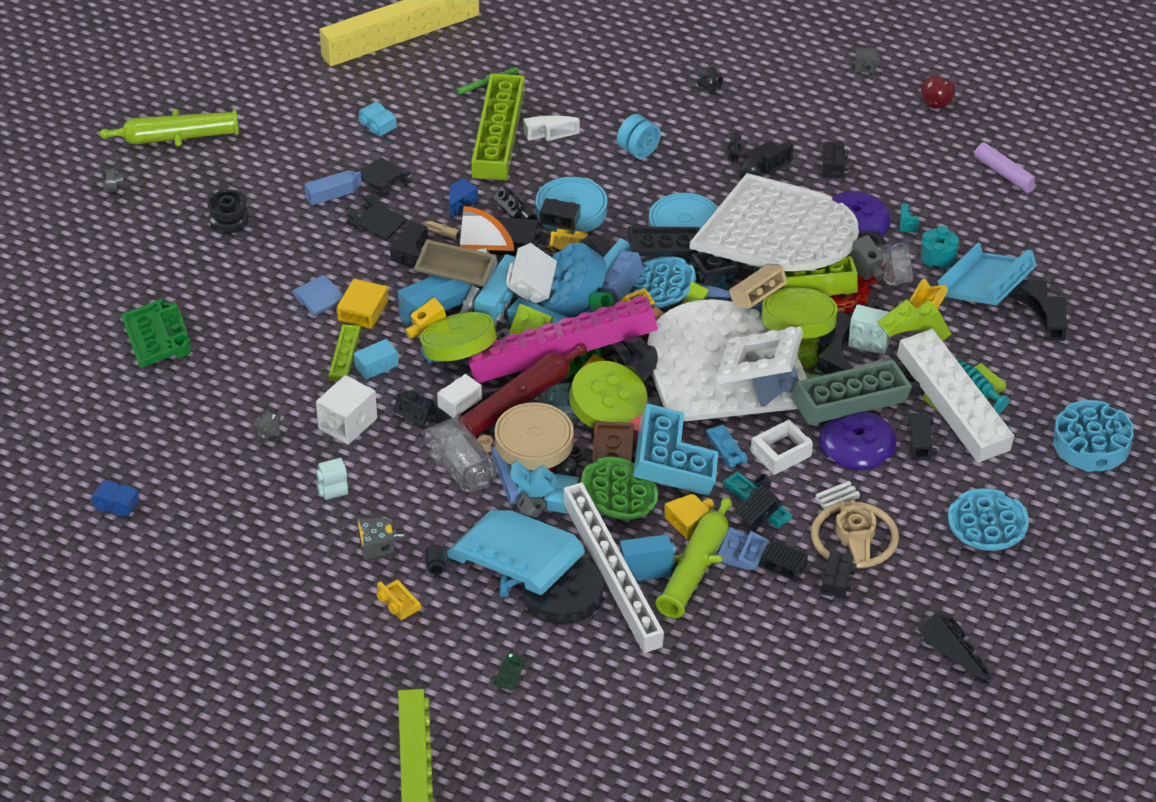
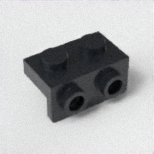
[393,390,435,427]

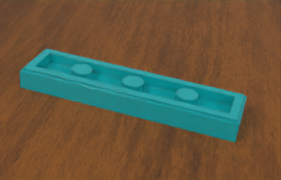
[723,471,792,529]

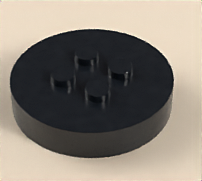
[522,556,603,624]

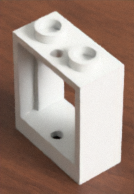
[751,420,813,475]

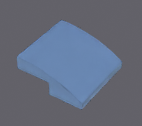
[292,275,343,317]
[717,527,768,570]

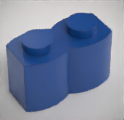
[92,480,139,516]

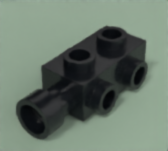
[493,186,537,220]

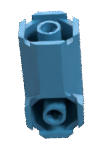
[398,275,475,327]

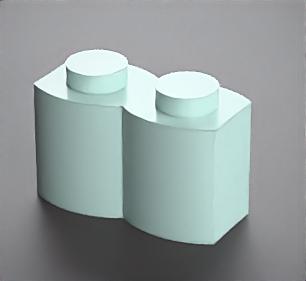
[316,458,348,500]

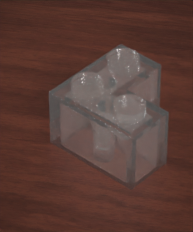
[876,242,914,285]

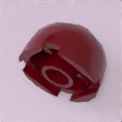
[921,76,956,109]

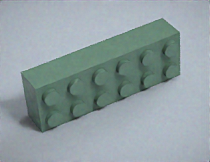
[791,360,912,425]

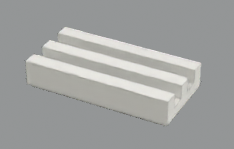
[815,481,860,510]

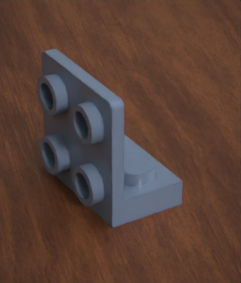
[752,354,799,407]

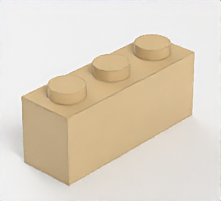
[729,265,787,309]

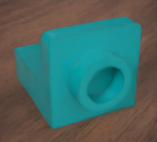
[900,204,919,232]

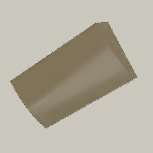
[414,239,498,287]

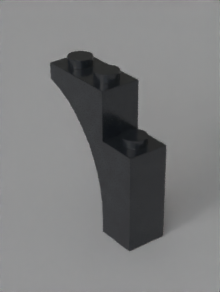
[1008,279,1067,341]
[814,311,854,375]

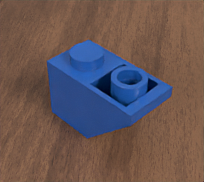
[449,178,478,218]

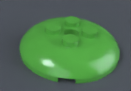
[581,457,658,520]

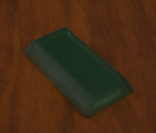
[493,653,527,691]

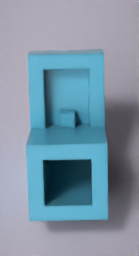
[511,461,556,497]

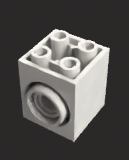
[316,375,377,445]

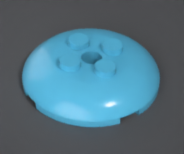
[628,257,696,309]
[948,488,1029,551]

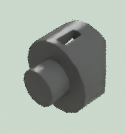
[101,168,124,193]
[516,492,547,518]

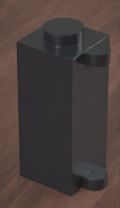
[908,413,938,460]

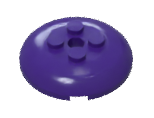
[832,191,891,236]
[819,411,897,470]

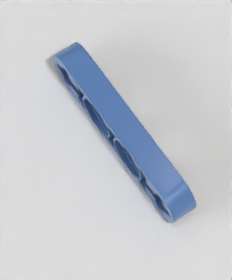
[491,446,520,505]

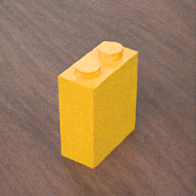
[337,279,389,329]

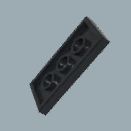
[627,226,700,257]

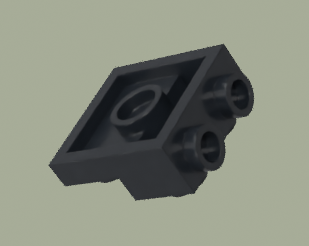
[689,252,739,286]

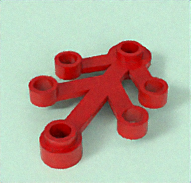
[831,283,871,314]

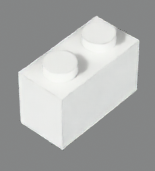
[437,374,482,418]

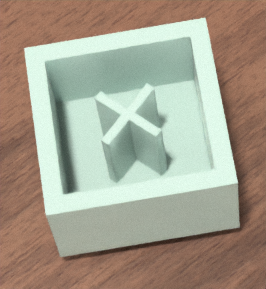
[849,305,891,355]

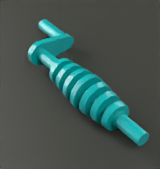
[956,358,1011,430]

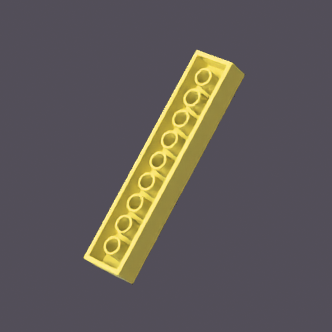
[319,0,479,67]

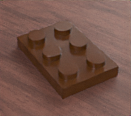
[592,421,634,463]

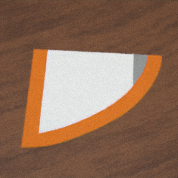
[460,206,514,251]

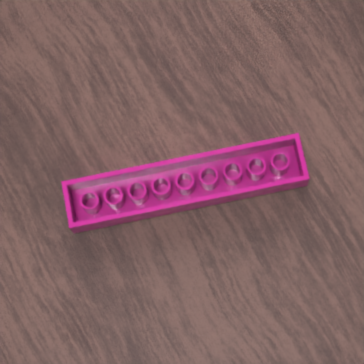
[468,296,658,383]

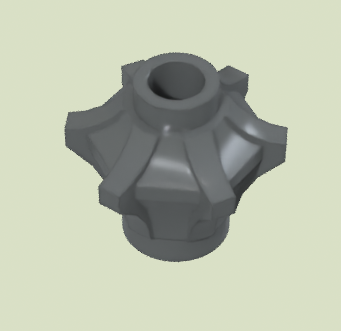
[253,410,281,440]

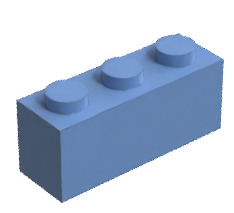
[599,251,644,304]

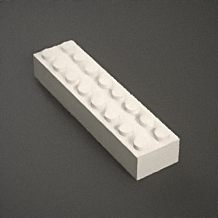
[897,329,1014,463]

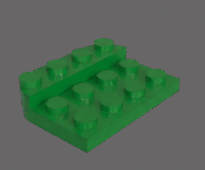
[121,299,192,368]

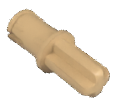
[425,221,461,241]

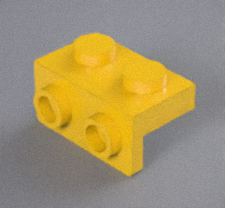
[909,279,948,309]
[376,580,421,620]

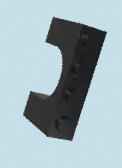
[390,221,460,276]

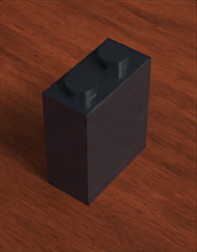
[490,216,541,256]

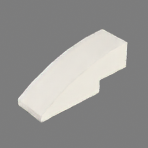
[523,116,580,141]

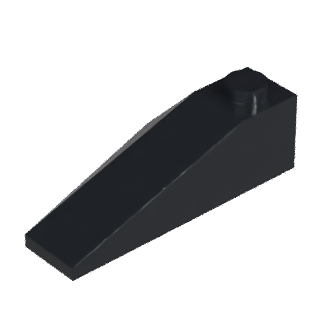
[918,613,993,680]

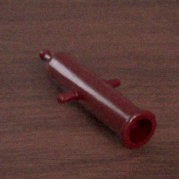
[457,344,587,441]

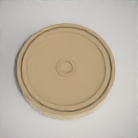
[495,403,574,470]

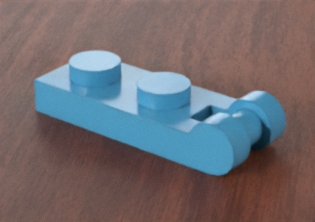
[706,424,748,469]

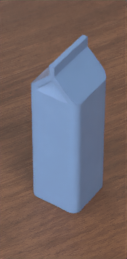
[304,170,361,205]

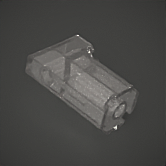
[423,416,497,493]

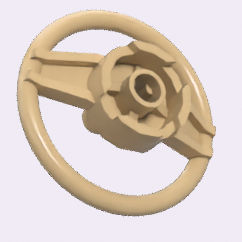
[811,500,899,568]

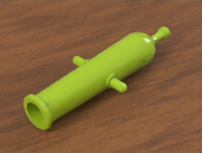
[100,109,239,147]
[655,498,732,619]

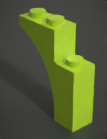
[877,299,951,341]

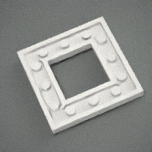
[716,327,803,384]

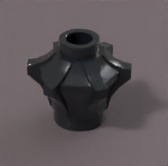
[697,67,723,94]

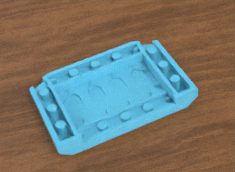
[447,510,585,595]

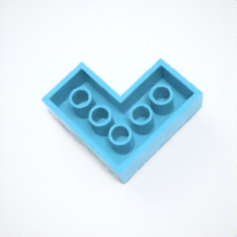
[633,403,719,496]

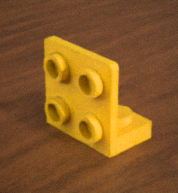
[550,229,588,250]

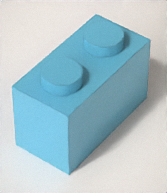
[354,339,399,380]

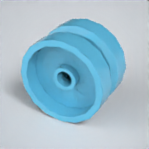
[617,114,661,159]

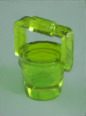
[797,337,819,368]

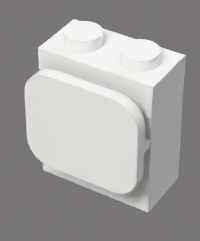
[506,243,557,303]

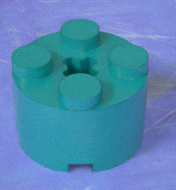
[921,226,959,269]

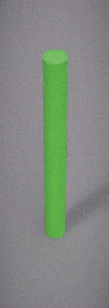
[456,67,519,95]

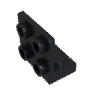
[744,141,794,175]

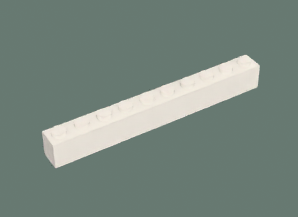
[563,482,664,653]

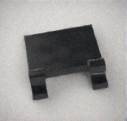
[355,157,412,197]
[346,194,407,241]

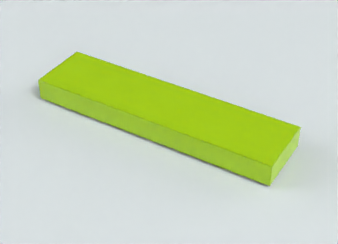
[328,324,361,382]

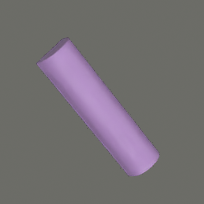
[974,142,1035,193]

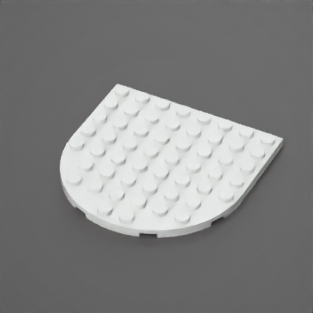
[690,173,859,271]
[647,299,807,422]

